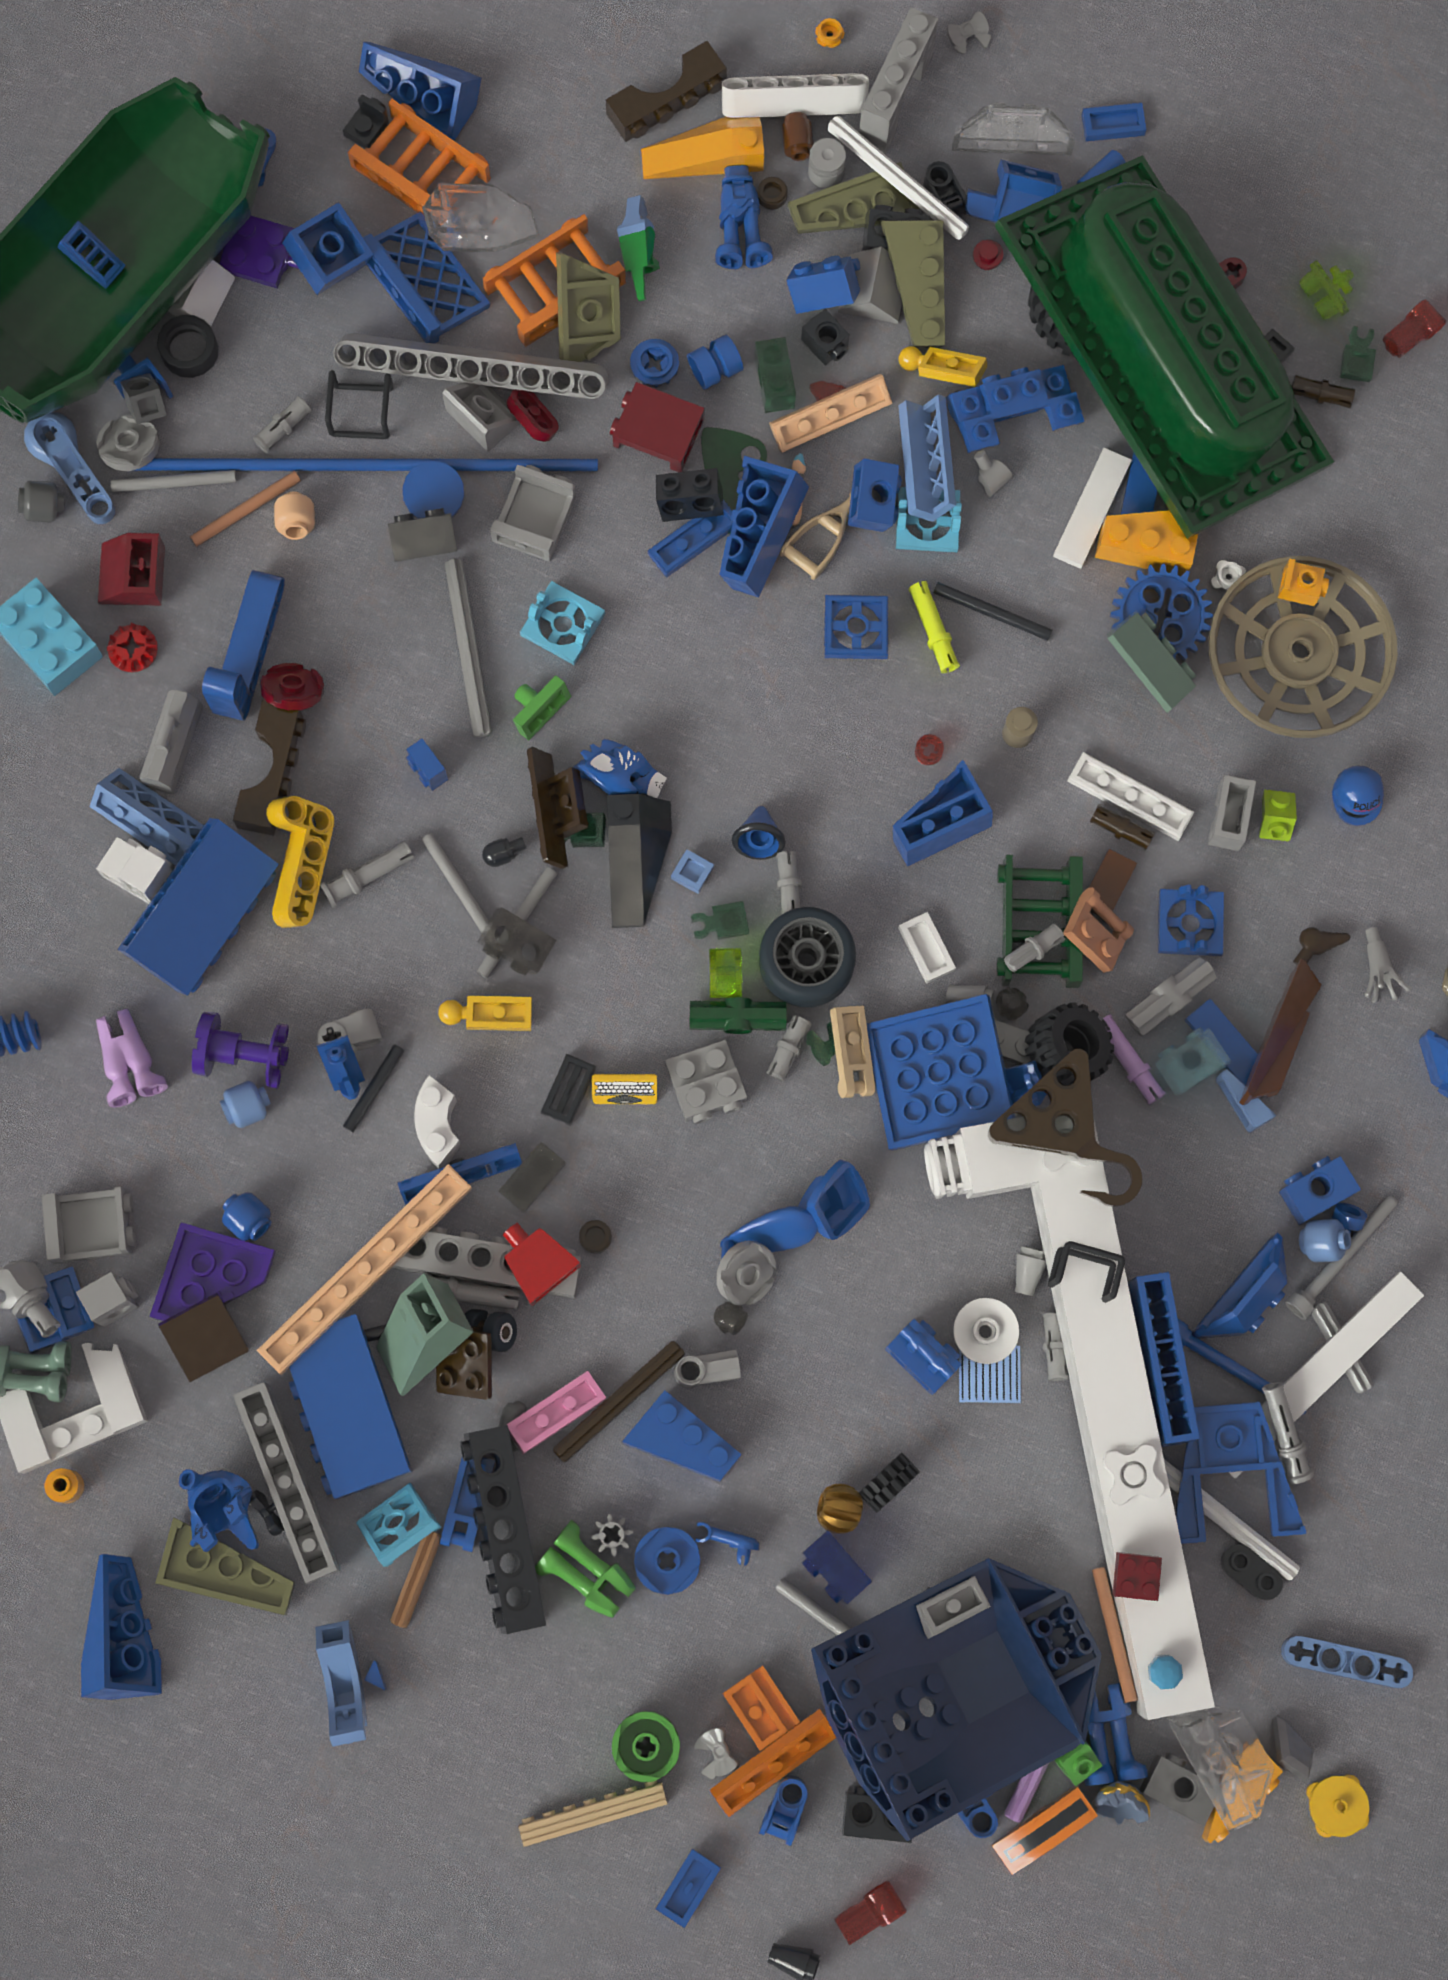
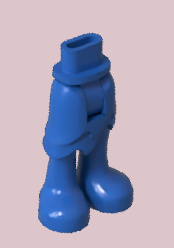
[715,165,773,270]

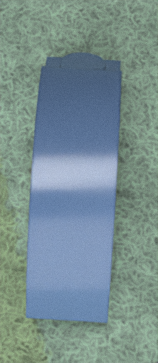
[315,1620,367,1747]

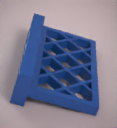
[363,212,490,344]

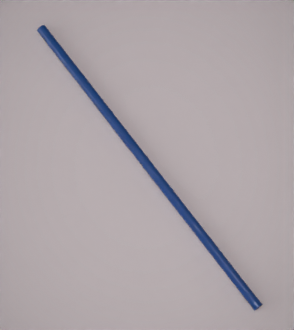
[134,458,598,471]

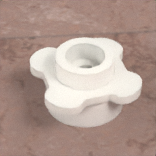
[1211,560,1246,590]

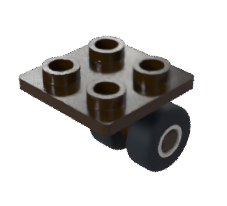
[436,1309,517,1400]

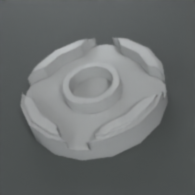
[96,414,160,471]
[717,1240,776,1306]

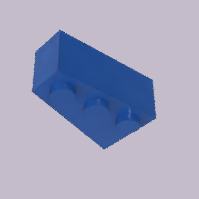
[893,760,993,867]

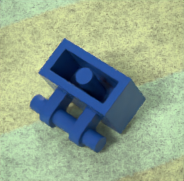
[786,256,860,314]
[885,1319,962,1395]

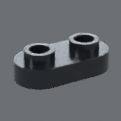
[1221,1544,1283,1600]

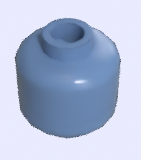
[220,1081,271,1128]
[1299,1219,1351,1262]

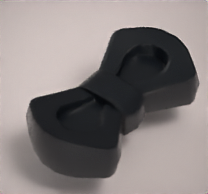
[249,1490,284,1536]

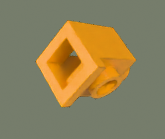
[1277,558,1329,606]

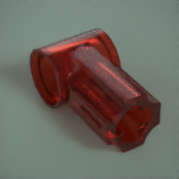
[1382,299,1447,358]
[834,1880,907,1945]

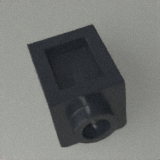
[343,94,389,149]

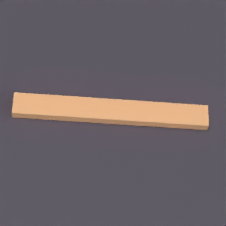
[257,1164,472,1375]

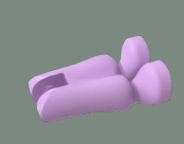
[96,1009,168,1108]

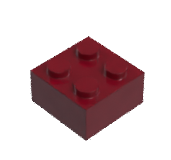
[1112,1552,1162,1601]

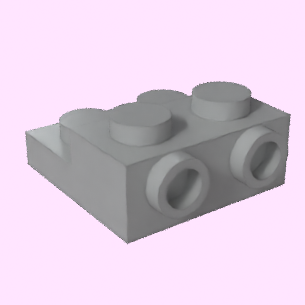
[665,1040,747,1124]

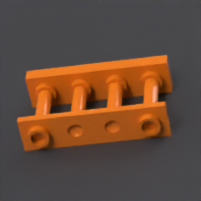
[348,99,491,232]
[483,214,626,347]

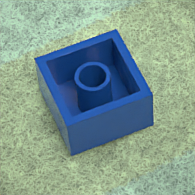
[282,202,374,295]

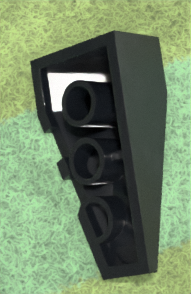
[607,794,672,928]

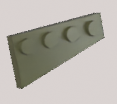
[787,162,919,234]
[881,220,945,347]
[155,1517,295,1615]

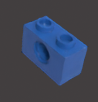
[848,458,902,532]
[1279,1156,1361,1225]

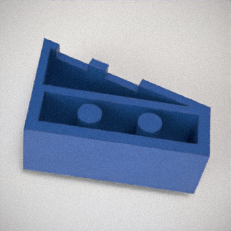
[622,1390,742,1482]

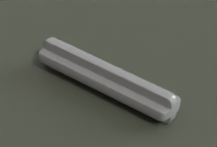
[1311,1302,1373,1393]

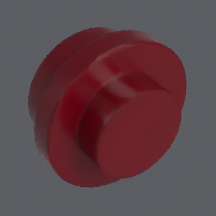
[973,239,1004,270]

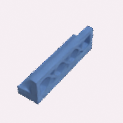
[898,394,956,522]
[89,768,204,866]

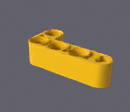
[266,796,334,928]

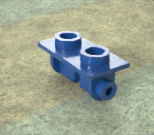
[316,1035,365,1100]

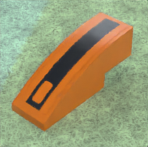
[991,1786,1098,1874]

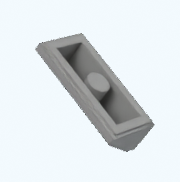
[916,1576,991,1639]

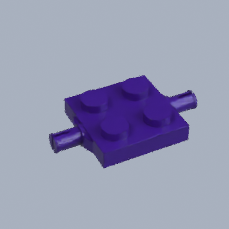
[219,215,299,289]

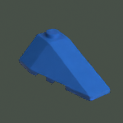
[359,41,482,140]

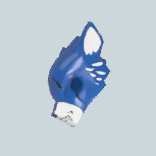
[573,739,667,798]

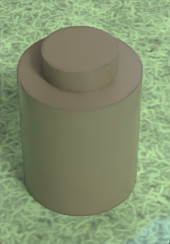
[1002,707,1038,748]

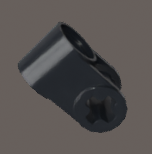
[923,161,967,215]

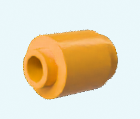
[44,1468,84,1503]

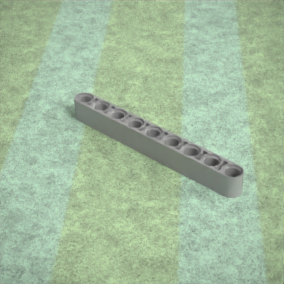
[333,333,609,399]

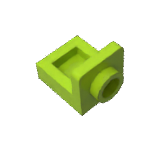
[1259,789,1297,841]

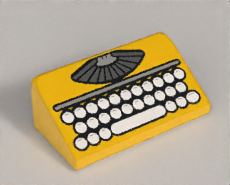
[592,1074,657,1104]

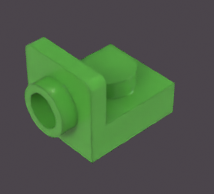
[1054,1741,1103,1786]

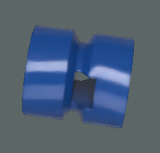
[687,334,744,390]

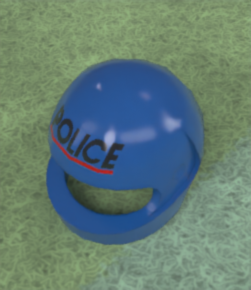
[1332,765,1384,826]

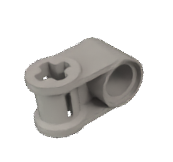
[317,1009,383,1051]

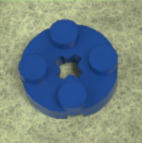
[634,1527,701,1595]

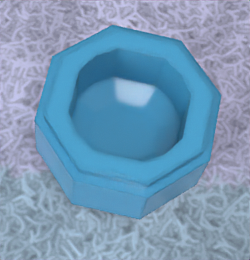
[1148,1655,1183,1690]

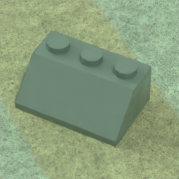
[1107,610,1196,713]

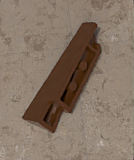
[1239,959,1322,1105]

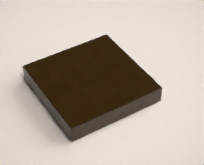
[158,1292,249,1382]

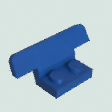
[965,159,1062,223]

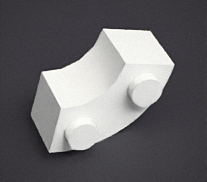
[414,1075,462,1169]

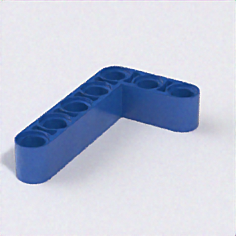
[202,570,285,721]

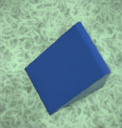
[364,1660,387,1691]

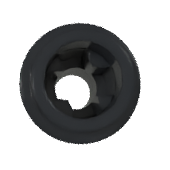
[768,1943,821,1980]

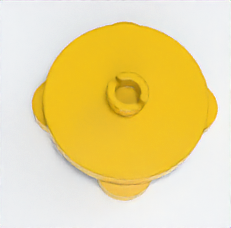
[1306,1774,1369,1837]

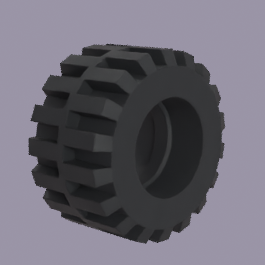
[1025,1002,1114,1086]

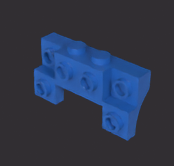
[946,365,1085,453]

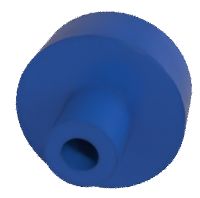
[1332,1203,1367,1233]

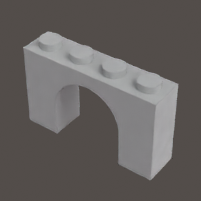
[859,7,938,155]

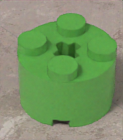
[612,1711,680,1782]

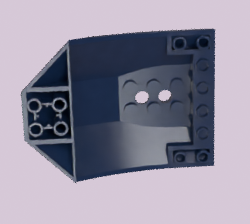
[811,1558,1102,1841]

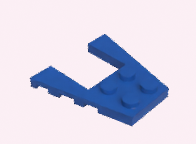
[1175,1402,1307,1544]

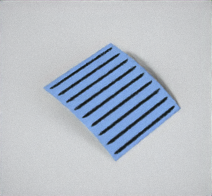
[959,1345,1021,1403]

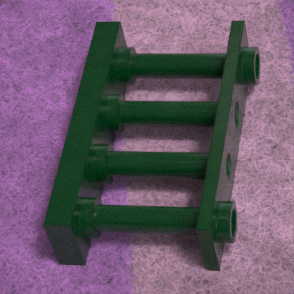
[996,854,1083,988]

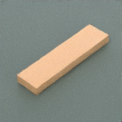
[769,374,893,453]

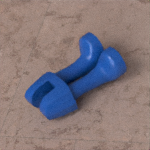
[1084,1683,1148,1786]

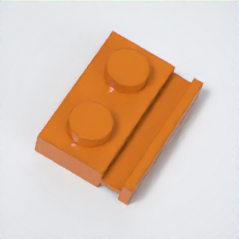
[722,1665,801,1751]

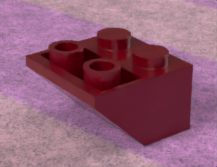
[98,533,165,606]

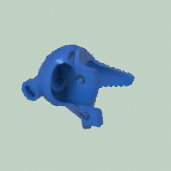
[179,1469,259,1552]

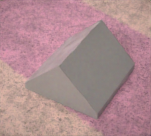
[838,247,902,324]
[442,383,520,451]

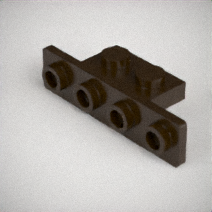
[527,747,588,869]

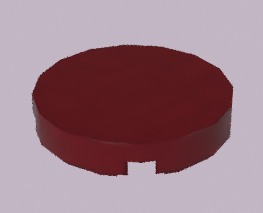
[260,663,324,710]

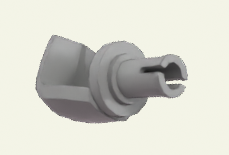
[0,1260,61,1338]

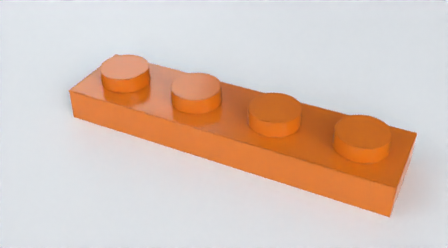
[710,1709,836,1817]

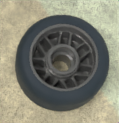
[759,907,856,1008]

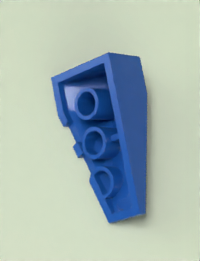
[81,1554,162,1700]

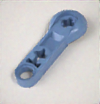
[24,411,115,524]

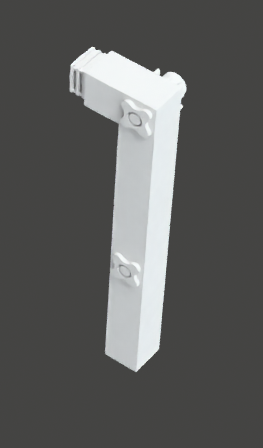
[924,1116,1215,1720]

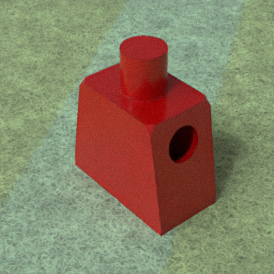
[503,1222,581,1306]

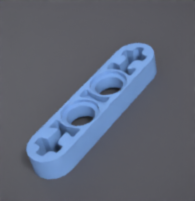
[1281,1636,1413,1688]

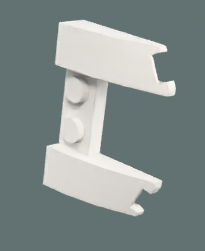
[0,1343,148,1474]

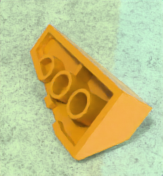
[641,116,764,179]

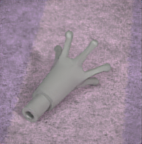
[1364,927,1412,1003]

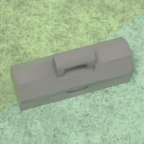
[139,690,203,794]

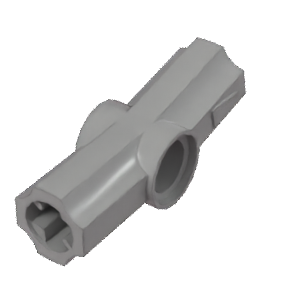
[1125,957,1217,1037]

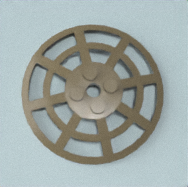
[1208,556,1398,738]

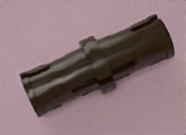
[1291,375,1355,408]
[1090,804,1156,850]

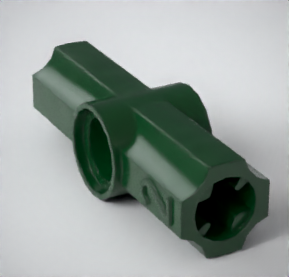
[689,997,787,1034]

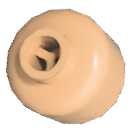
[274,491,315,540]

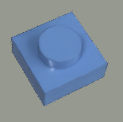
[671,849,714,894]

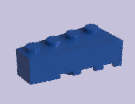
[719,456,809,598]

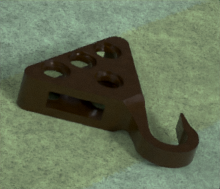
[988,1049,1143,1207]

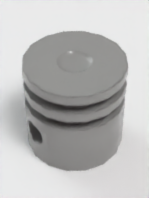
[808,138,846,188]

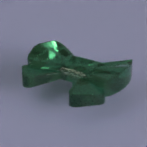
[806,1022,836,1066]

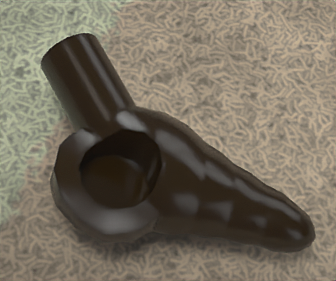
[1293,927,1351,965]

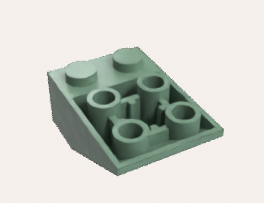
[376,1273,473,1396]

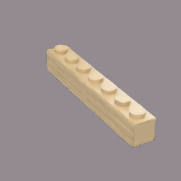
[518,1780,668,1847]

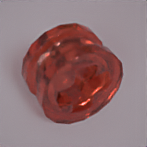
[915,734,944,766]

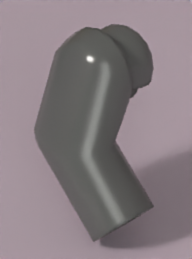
[498,1401,527,1452]

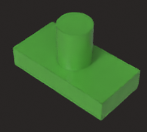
[513,675,572,741]

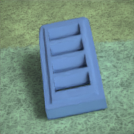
[1215,1069,1276,1133]

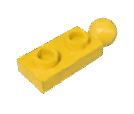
[898,346,987,387]
[438,996,532,1031]

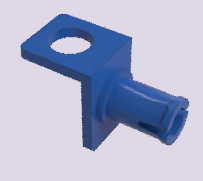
[114,355,174,399]

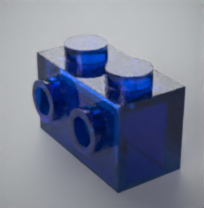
[801,1530,872,1605]

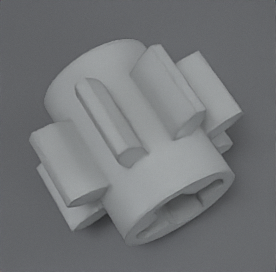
[591,1514,633,1556]

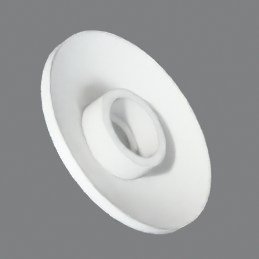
[953,1298,1019,1364]

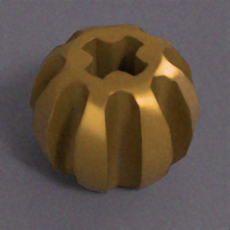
[817,1484,863,1534]

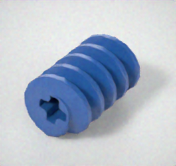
[0,1011,42,1057]

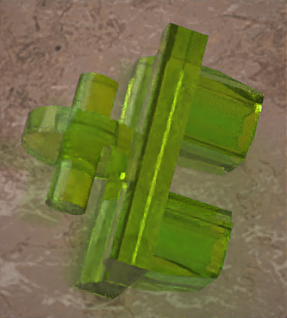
[1299,260,1354,320]

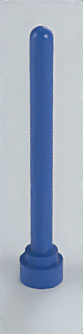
[1178,1319,1307,1415]

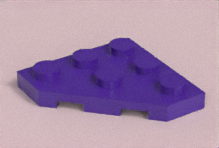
[149,1222,276,1321]

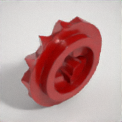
[106,622,158,672]

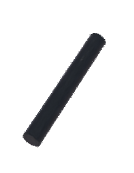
[343,1044,405,1133]

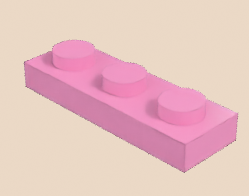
[507,1371,606,1455]

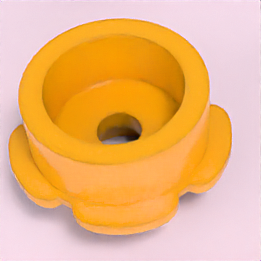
[815,18,845,48]

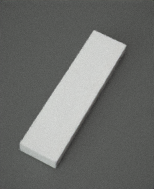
[1053,448,1132,569]
[1067,752,1194,841]

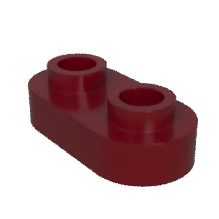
[506,389,559,442]

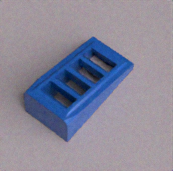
[57,220,126,289]

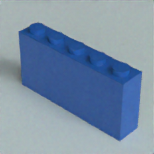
[117,818,279,996]
[1128,1272,1200,1447]
[289,1314,413,1500]

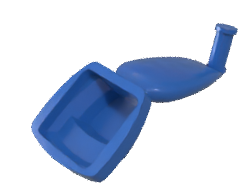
[719,1160,870,1264]

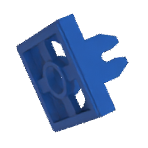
[824,595,888,659]
[1158,885,1224,956]

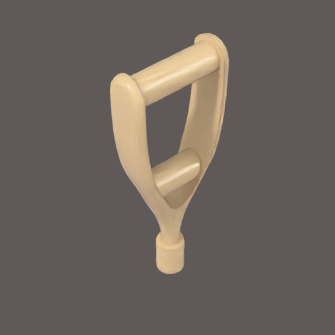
[779,493,851,580]

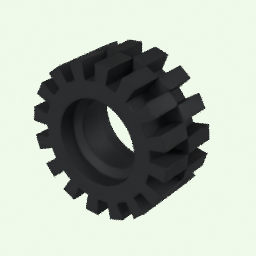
[859,1452,920,1513]

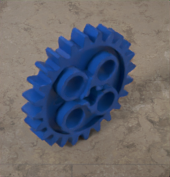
[1110,564,1213,661]

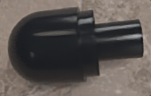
[482,837,527,867]

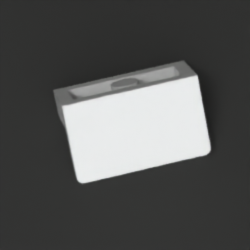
[168,260,235,326]

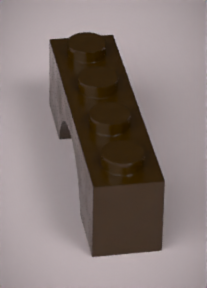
[605,41,727,142]
[233,700,306,836]

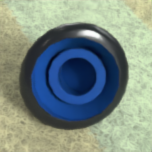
[732,806,786,860]

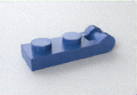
[440,1457,496,1552]

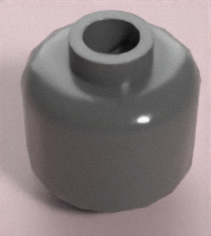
[18,480,64,523]

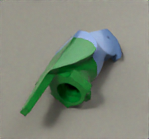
[617,195,660,302]

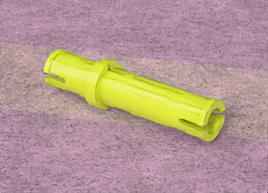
[908,581,960,674]

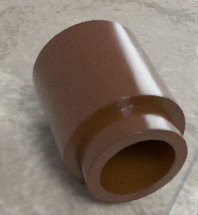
[782,112,814,161]

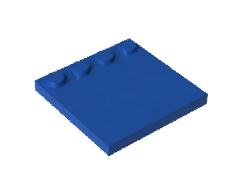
[867,994,1015,1151]

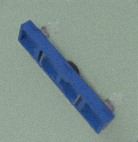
[398,1128,523,1205]

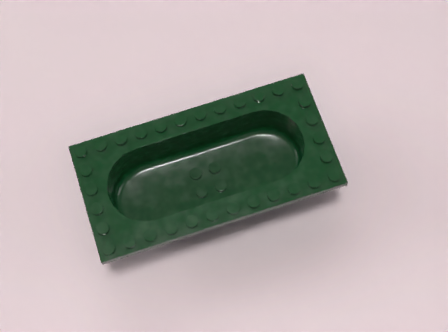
[994,155,1335,539]

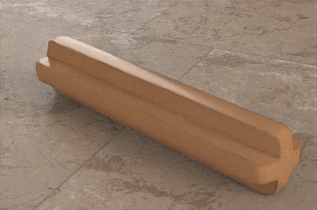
[390,1531,441,1628]

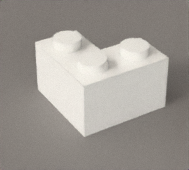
[96,837,172,904]

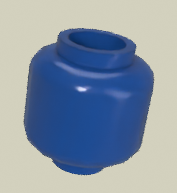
[222,1192,271,1241]

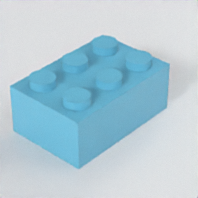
[0,577,103,696]

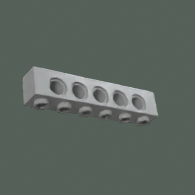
[391,1227,582,1299]
[233,1382,341,1584]

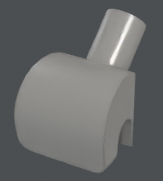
[974,450,1013,497]

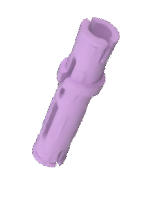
[1103,1014,1166,1105]

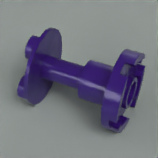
[192,1012,289,1089]

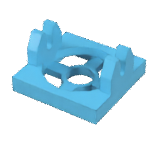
[896,487,962,552]
[520,581,606,665]
[356,1483,441,1567]

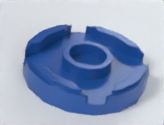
[402,461,465,519]

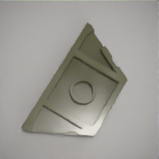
[556,252,621,374]

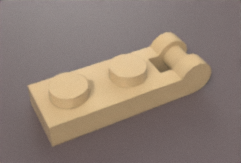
[830,1005,875,1098]

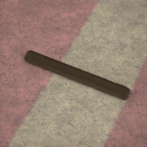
[553,1341,685,1462]

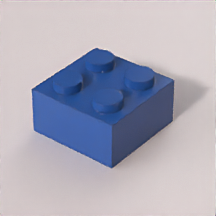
[406,738,448,791]

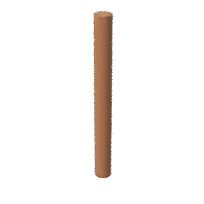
[190,471,301,547]
[1092,1567,1138,1703]

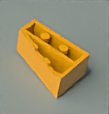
[1095,510,1199,576]

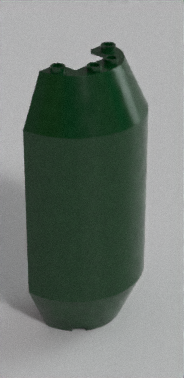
[0,77,270,423]

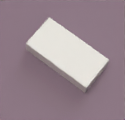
[898,912,956,984]

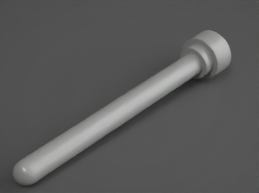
[1285,1196,1397,1320]

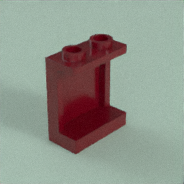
[609,382,705,472]

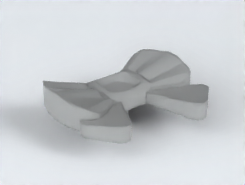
[947,11,991,54]
[694,1727,740,1779]

